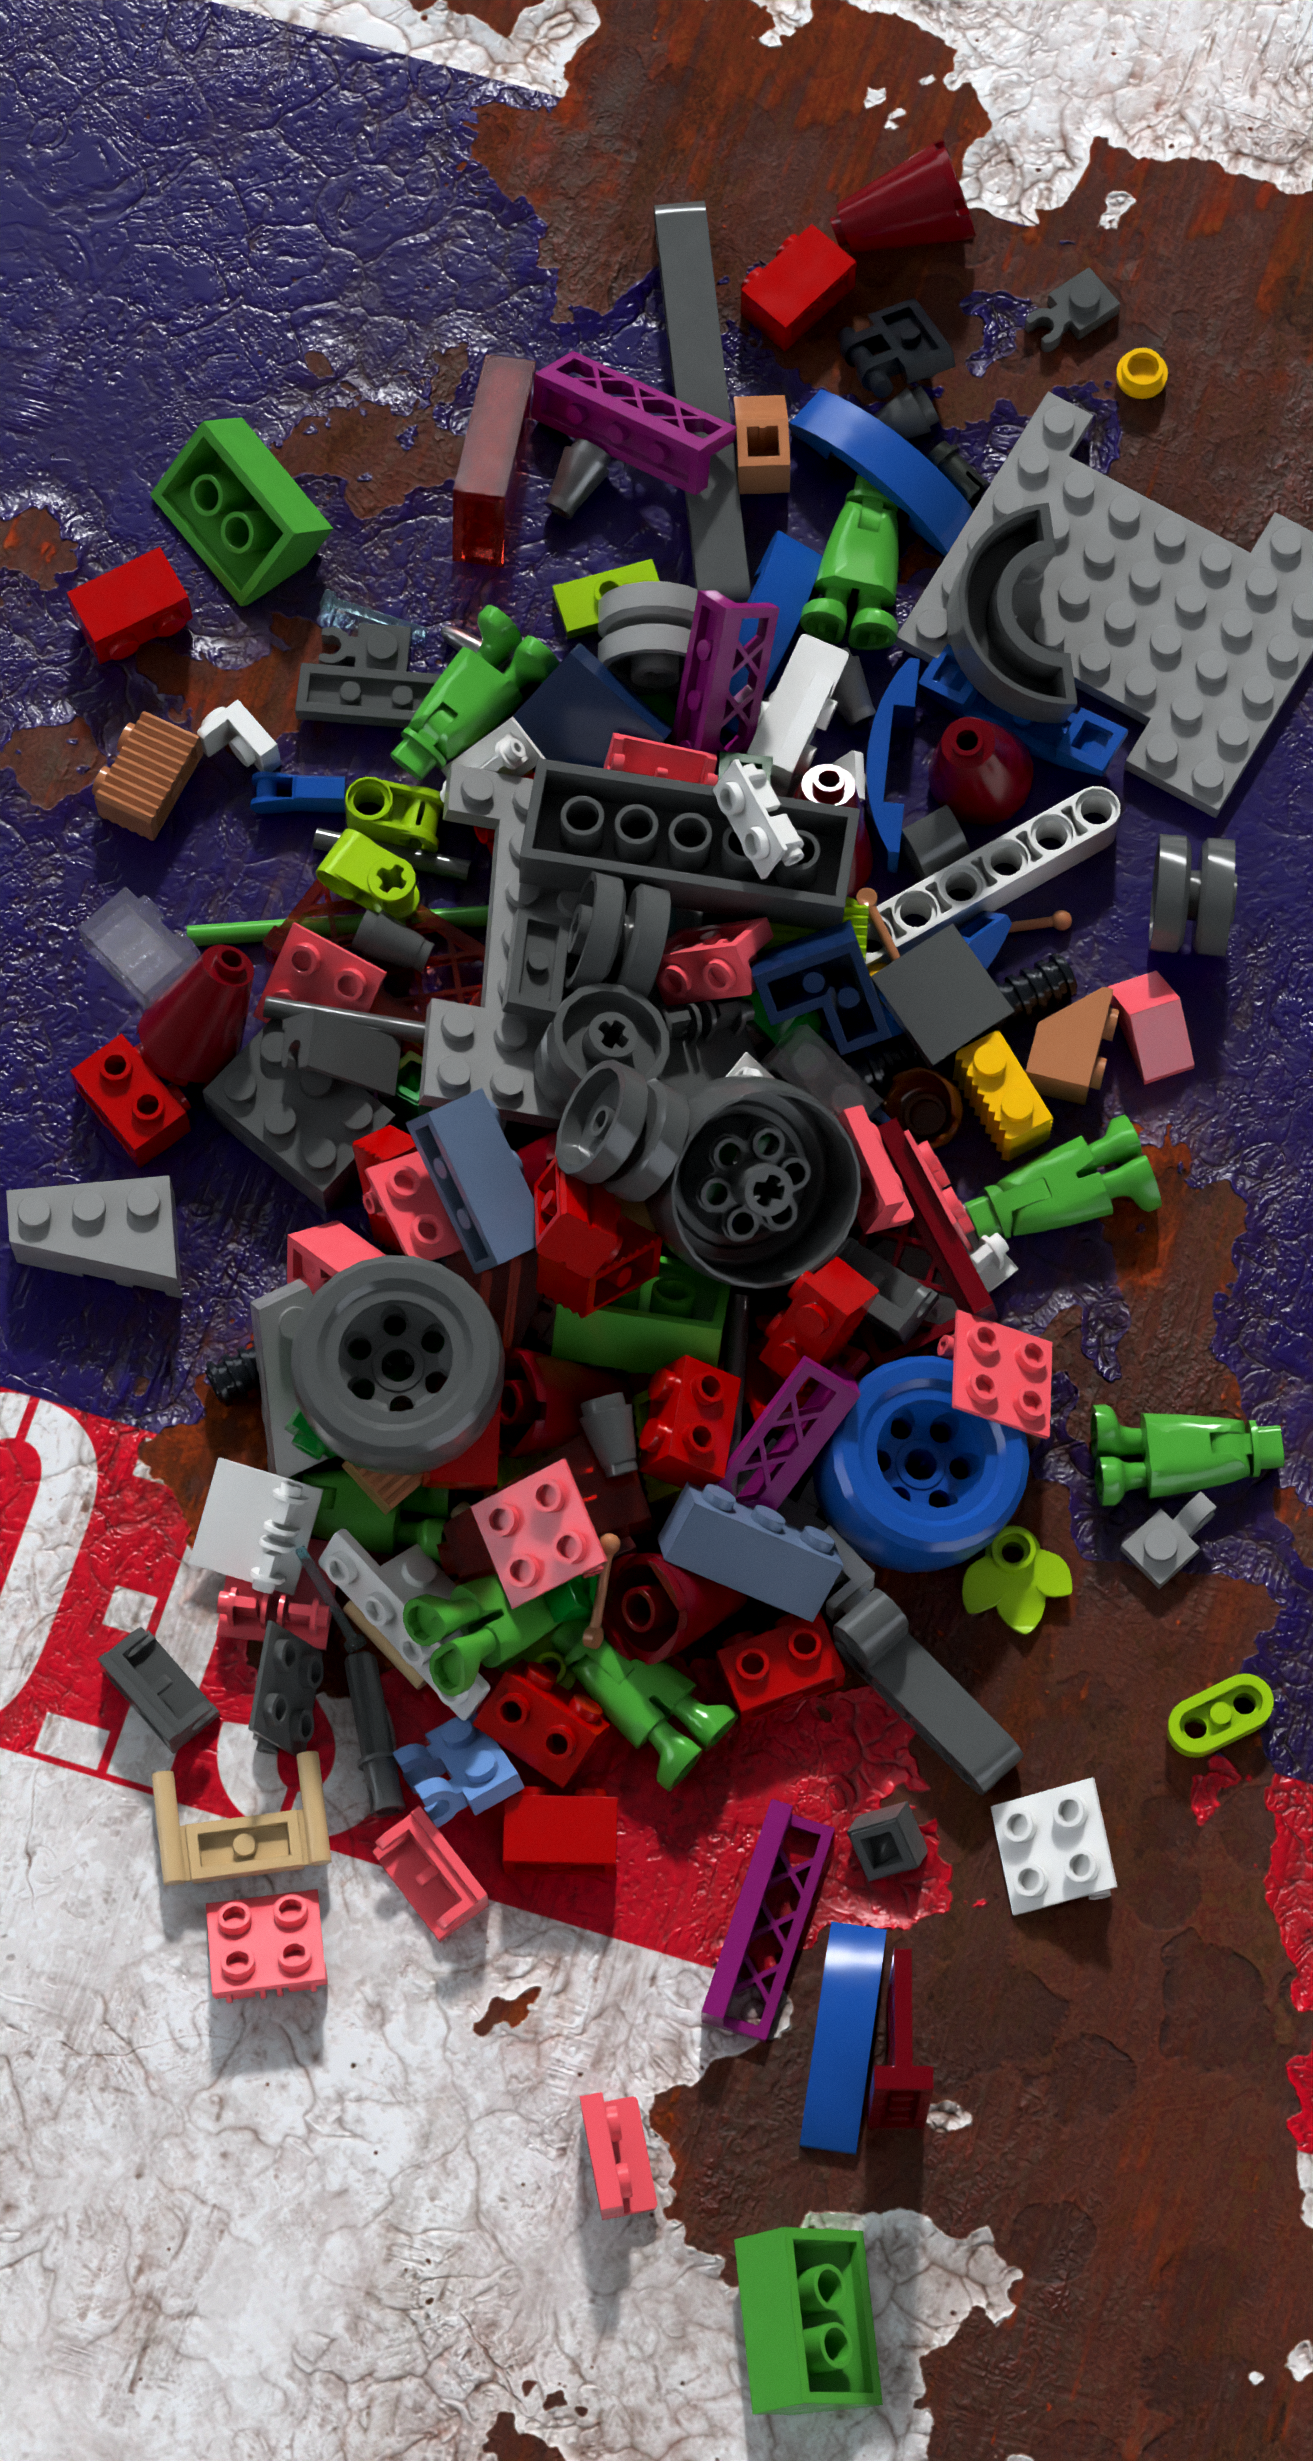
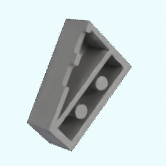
[6,1175,182,1298]
[250,1279,328,1478]

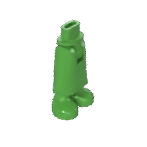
[800,475,899,651]
[390,604,560,781]
[964,1114,1162,1241]
[1090,1404,1284,1507]
[289,1470,456,1567]
[403,1574,559,1697]
[549,1618,739,1792]

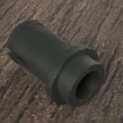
[926,441,990,506]

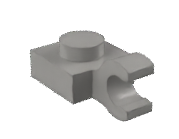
[1121,1492,1216,1589]

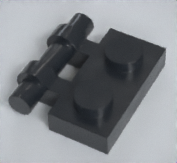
[837,297,956,398]

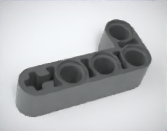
[832,1588,1024,1795]

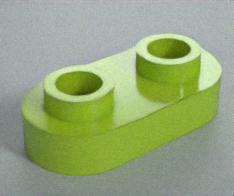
[1167,1674,1274,1758]

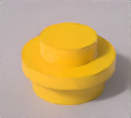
[1116,348,1168,399]

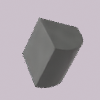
[900,804,971,883]

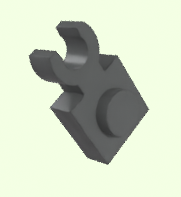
[1025,267,1120,352]
[318,623,412,671]

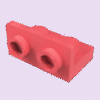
[655,917,774,1006]
[837,1105,914,1235]
[580,2092,657,2220]

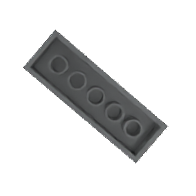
[519,758,860,930]

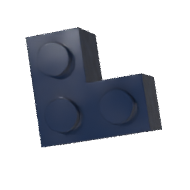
[750,920,892,1056]

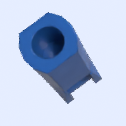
[250,771,347,814]

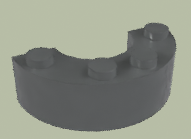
[947,503,1078,724]

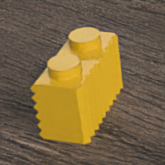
[953,1030,1054,1161]

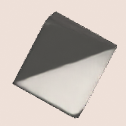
[847,1801,928,1882]

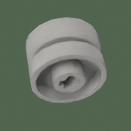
[598,581,699,696]

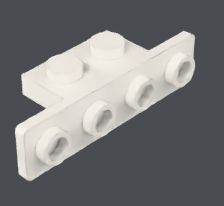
[746,634,849,797]
[318,1528,490,1721]

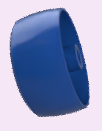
[812,1356,1030,1573]

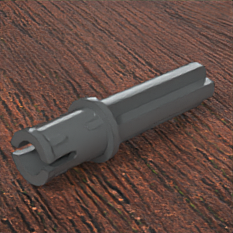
[344,1651,406,1818]

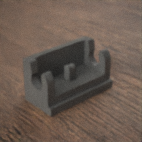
[281,1009,402,1099]
[813,1235,940,1346]
[97,1627,220,1754]

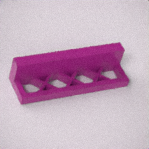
[532,351,737,495]
[670,591,780,774]
[713,1355,861,1511]
[701,1799,835,2043]

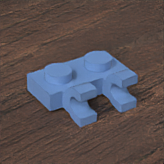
[392,1712,525,1828]

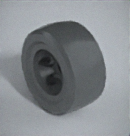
[644,1075,861,1289]
[290,1255,505,1475]

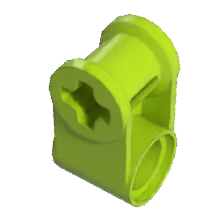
[345,777,444,853]
[315,828,420,922]

